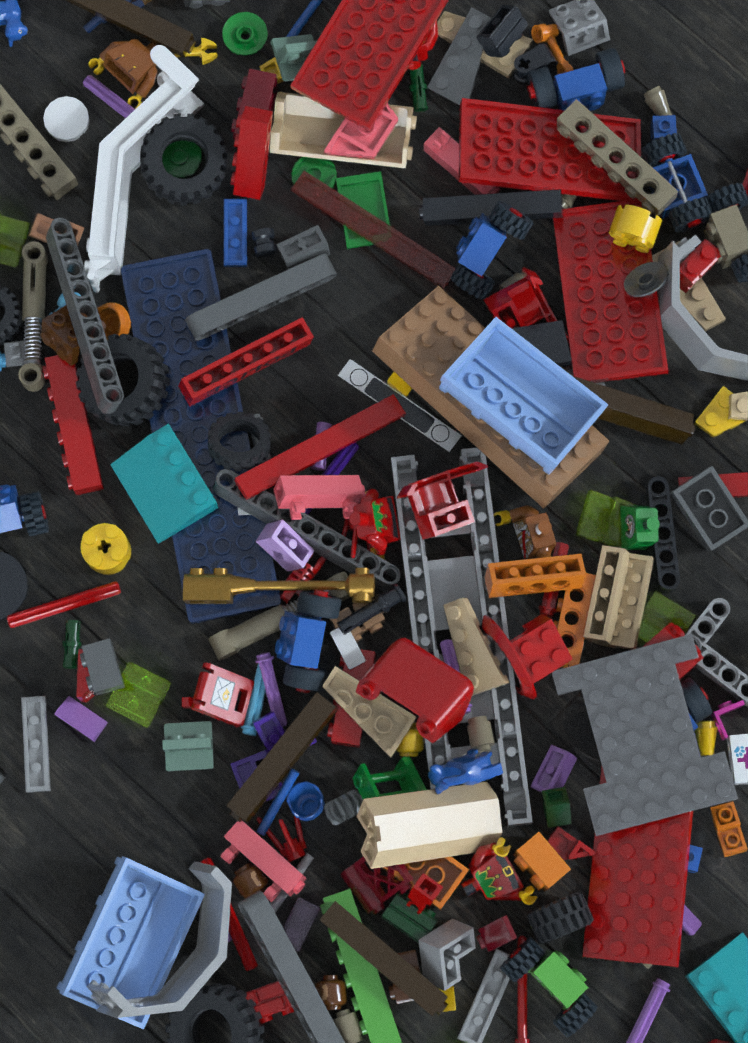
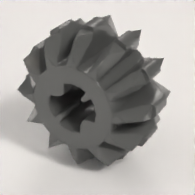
[324,790,363,825]

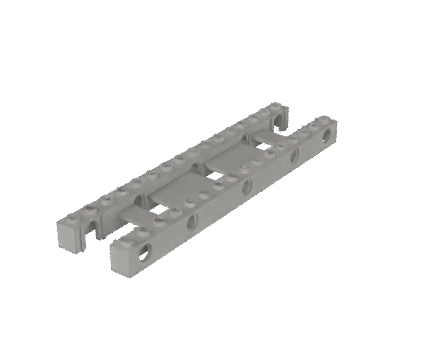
[391,447,532,827]

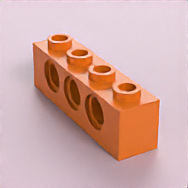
[484,554,586,598]
[554,573,596,668]

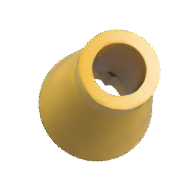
[695,721,718,755]

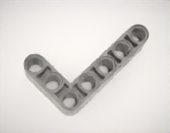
[685,598,748,708]

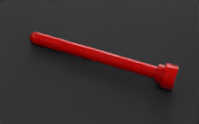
[515,936,530,1043]

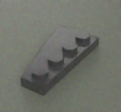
[427,7,491,106]

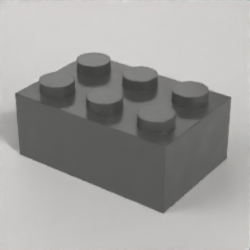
[670,466,748,551]

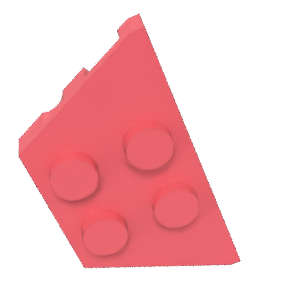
[324,102,398,159]

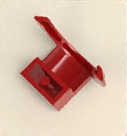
[484,267,569,343]
[397,461,488,540]
[482,614,573,700]

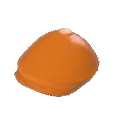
[97,302,131,340]

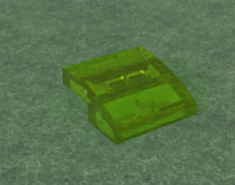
[0,215,30,267]
[575,490,636,548]
[638,591,696,643]
[106,662,171,728]

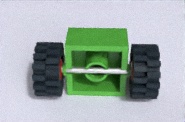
[500,938,598,1037]

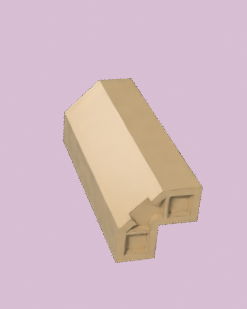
[270,92,417,168]
[357,782,502,869]

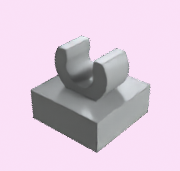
[4,340,26,367]

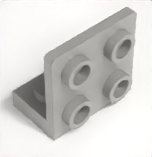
[549,0,610,56]

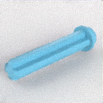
[241,663,266,736]

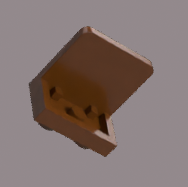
[41,305,106,366]

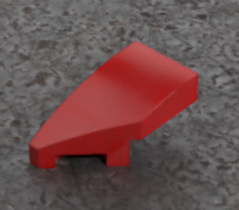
[547,826,596,860]

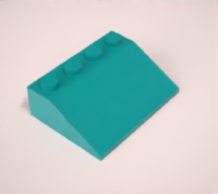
[111,424,219,544]
[685,932,748,1043]

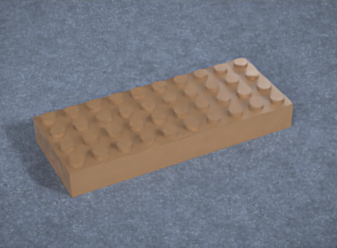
[372,286,609,509]

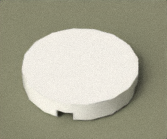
[43,96,90,142]

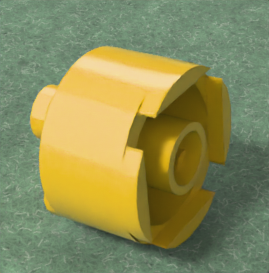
[609,205,662,253]
[81,523,131,575]

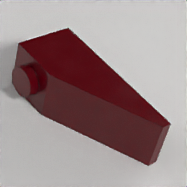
[476,915,517,952]

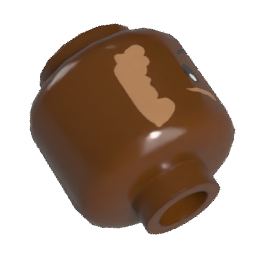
[233,863,269,899]
[315,975,347,1010]

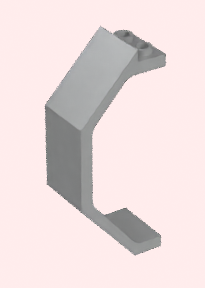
[657,235,748,381]
[87,862,232,1018]

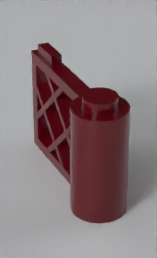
[340,856,414,915]

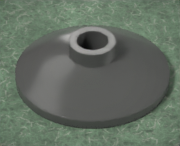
[624,262,669,297]

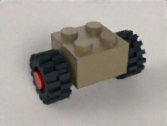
[704,183,748,283]

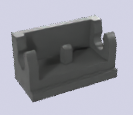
[277,225,331,270]

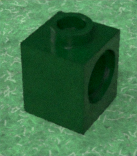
[542,787,572,828]

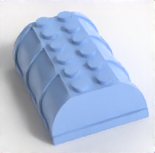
[439,317,608,475]
[57,856,205,1029]

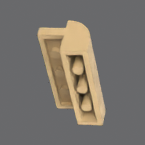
[583,545,654,650]

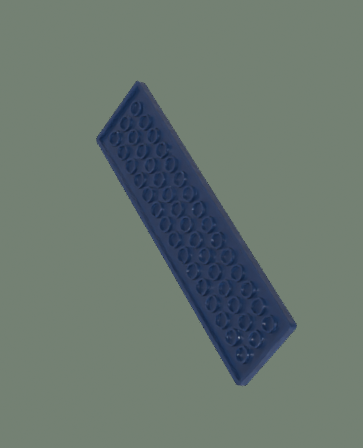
[121,249,281,624]

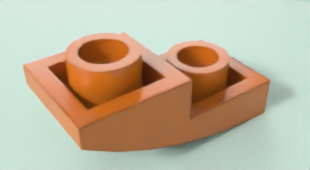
[710,801,748,857]

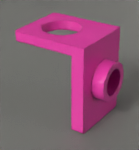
[711,700,745,741]

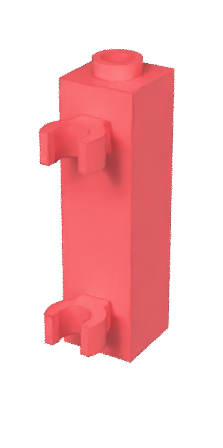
[424,127,501,195]
[273,475,365,520]
[220,821,307,903]

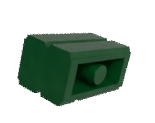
[381,893,438,944]

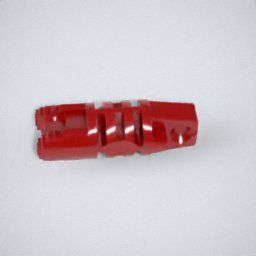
[280,552,327,603]

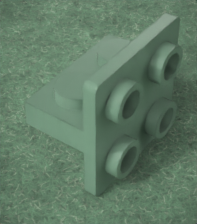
[271,34,317,81]
[162,721,214,772]

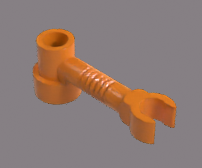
[531,24,573,74]

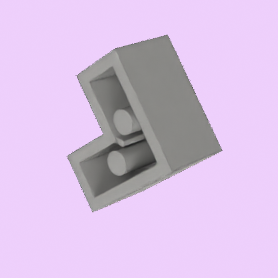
[419,919,476,991]

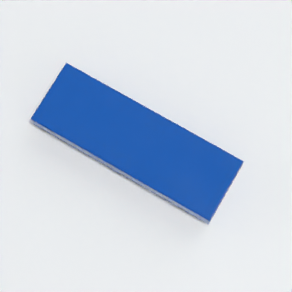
[224,199,247,267]

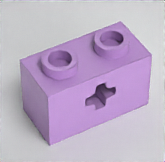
[256,520,314,572]

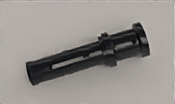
[337,583,407,636]

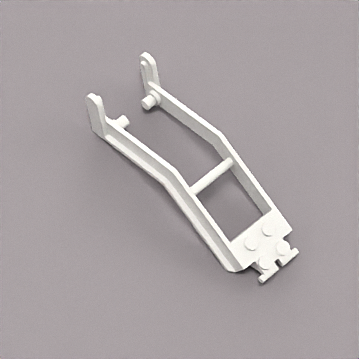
[84,45,204,293]

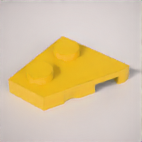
[695,386,746,438]

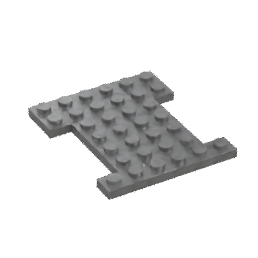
[552,634,738,836]

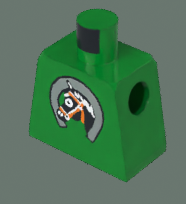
[620,505,660,550]

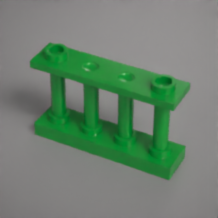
[353,756,426,799]

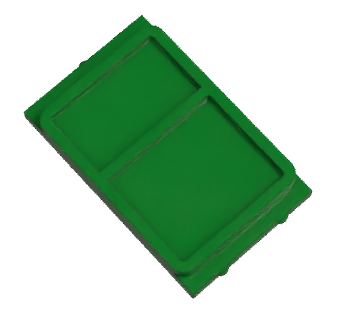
[336,171,392,249]

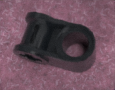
[514,44,558,84]

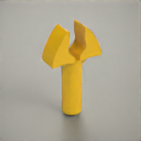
[174,38,218,65]

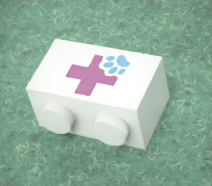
[727,734,748,785]

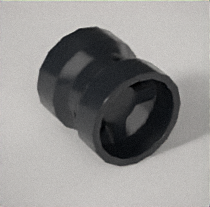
[252,228,278,257]

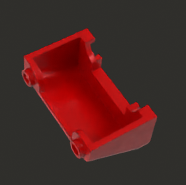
[355,638,474,743]

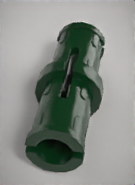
[409,64,428,112]
[62,620,81,669]

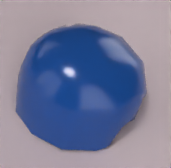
[287,781,325,821]

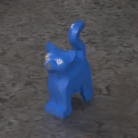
[0,0,28,47]
[428,749,503,794]

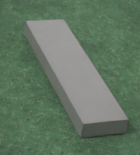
[21,696,51,793]
[457,948,510,1043]

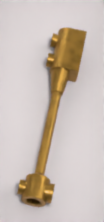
[183,568,375,604]

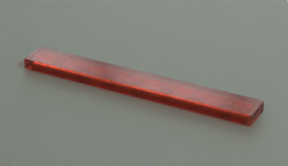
[291,171,456,289]

